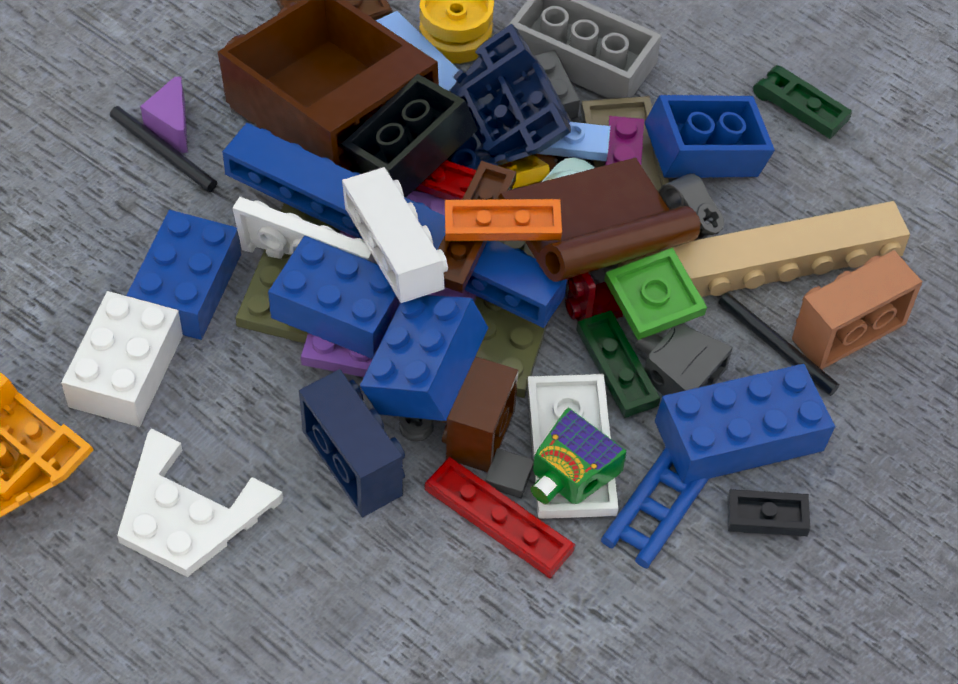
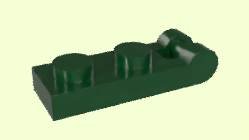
[753,65,852,139]

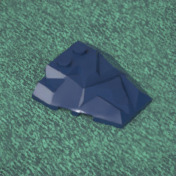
[447,23,571,170]

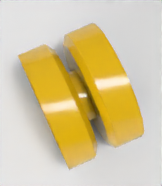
[419,0,494,64]

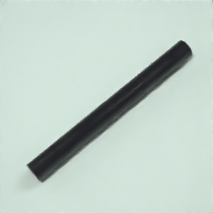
[110,106,217,192]
[718,292,840,396]

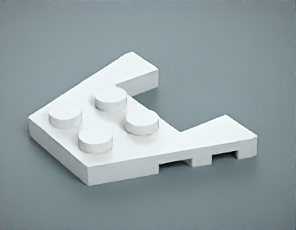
[117,428,283,577]

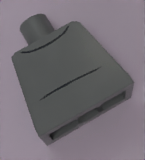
[635,324,733,395]

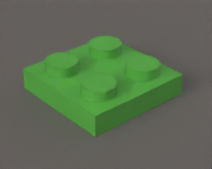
[604,247,707,340]

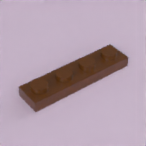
[438,161,516,293]

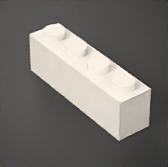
[342,167,448,303]

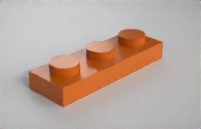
[444,199,562,241]

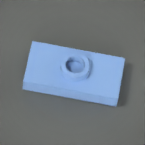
[538,122,610,161]

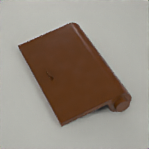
[498,158,701,282]

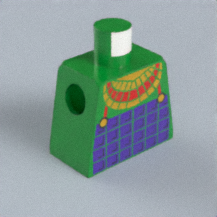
[530,407,627,505]

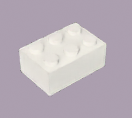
[61,291,183,427]

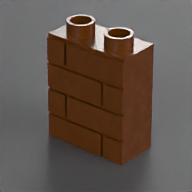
[218,0,439,172]

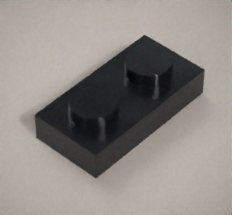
[727,489,810,537]

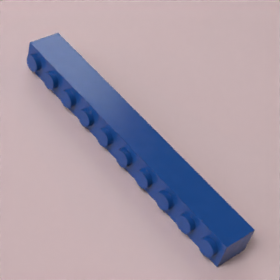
[222,123,567,328]

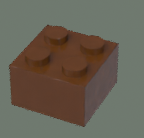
[442,356,519,473]

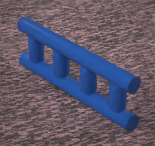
[601,447,709,569]

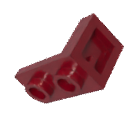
[565,273,623,321]

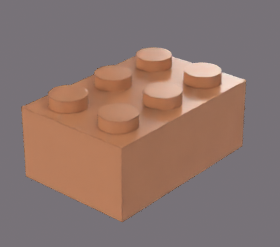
[792,250,923,369]

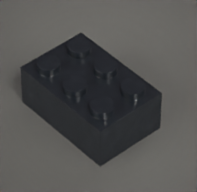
[341,74,478,197]

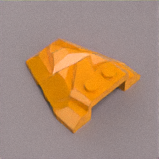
[0,372,94,518]

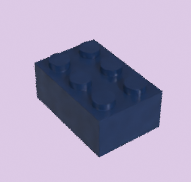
[299,369,405,518]

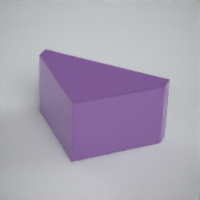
[140,77,188,153]

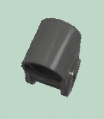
[658,173,724,240]

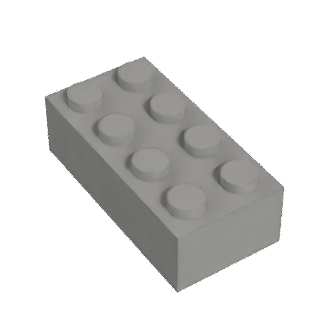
[508,0,661,99]

